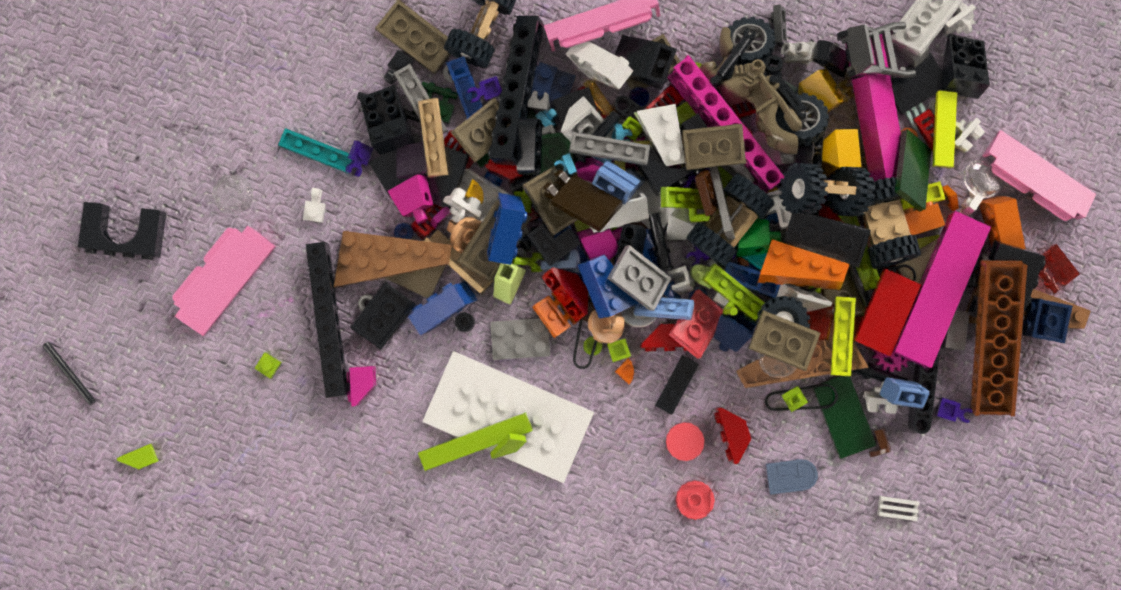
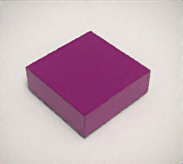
[430,206,450,228]

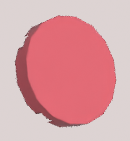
[666,422,705,461]
[676,480,715,520]

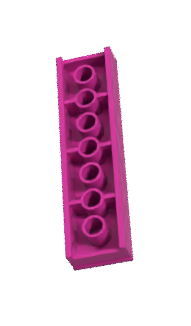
[845,34,901,182]
[667,55,784,193]
[892,211,991,368]

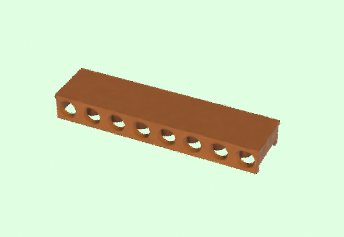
[970,260,1027,417]

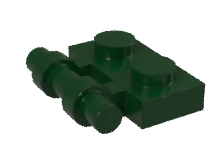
[413,81,458,124]

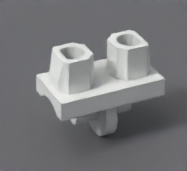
[943,2,976,37]
[781,42,817,64]
[955,118,985,154]
[443,188,482,223]
[863,382,901,414]

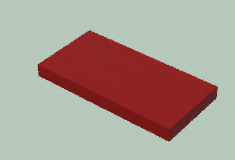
[853,269,921,357]

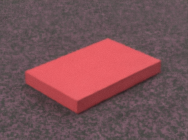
[669,289,723,359]

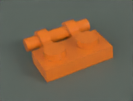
[532,293,579,338]

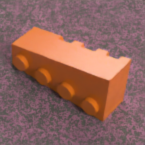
[979,195,1026,249]
[863,201,945,248]
[758,240,849,290]

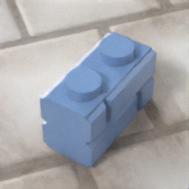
[592,160,640,205]
[880,377,930,408]

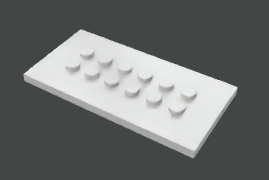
[422,351,594,483]

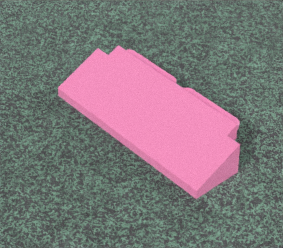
[544,0,661,52]
[982,130,1096,221]
[173,226,276,336]

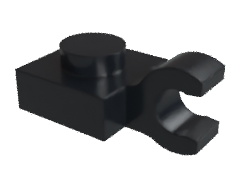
[384,50,414,85]

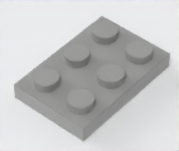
[607,245,672,311]
[490,318,550,360]

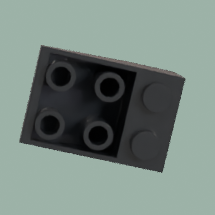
[942,34,990,99]
[615,35,677,90]
[359,85,415,155]

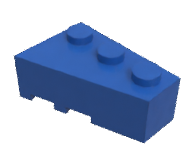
[578,255,639,319]
[408,281,478,336]

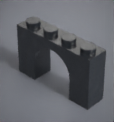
[635,113,708,197]
[78,202,166,260]
[968,240,1046,321]

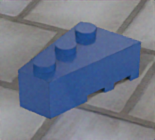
[487,193,527,265]

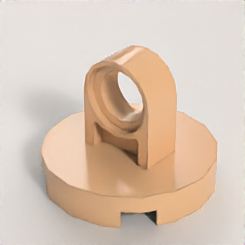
[446,216,481,254]
[588,310,624,343]

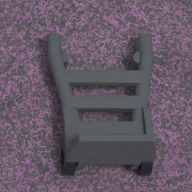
[836,22,916,80]

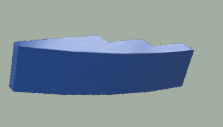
[725,262,780,298]

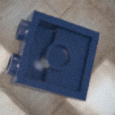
[530,62,576,110]
[1022,298,1073,344]

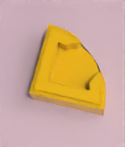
[465,179,484,205]

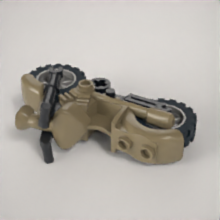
[700,17,829,154]

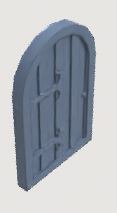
[766,459,818,495]

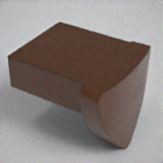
[869,426,891,457]

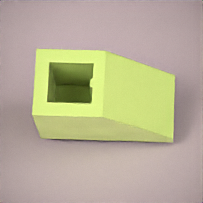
[493,263,526,305]

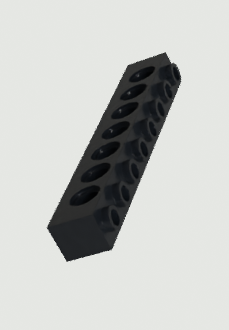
[488,16,544,166]
[306,242,349,398]

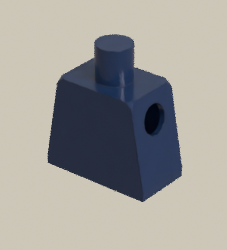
[714,311,757,352]

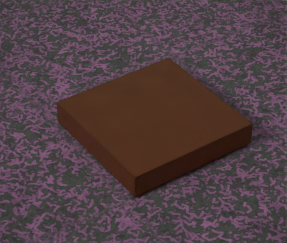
[695,169,718,216]

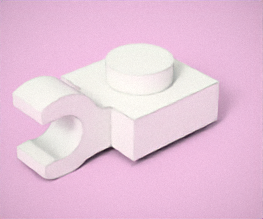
[959,185,986,216]
[303,188,326,223]

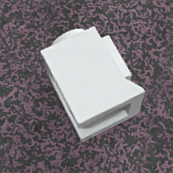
[668,266,695,295]

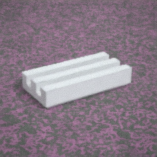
[877,496,919,521]

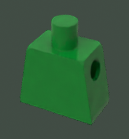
[736,218,781,257]

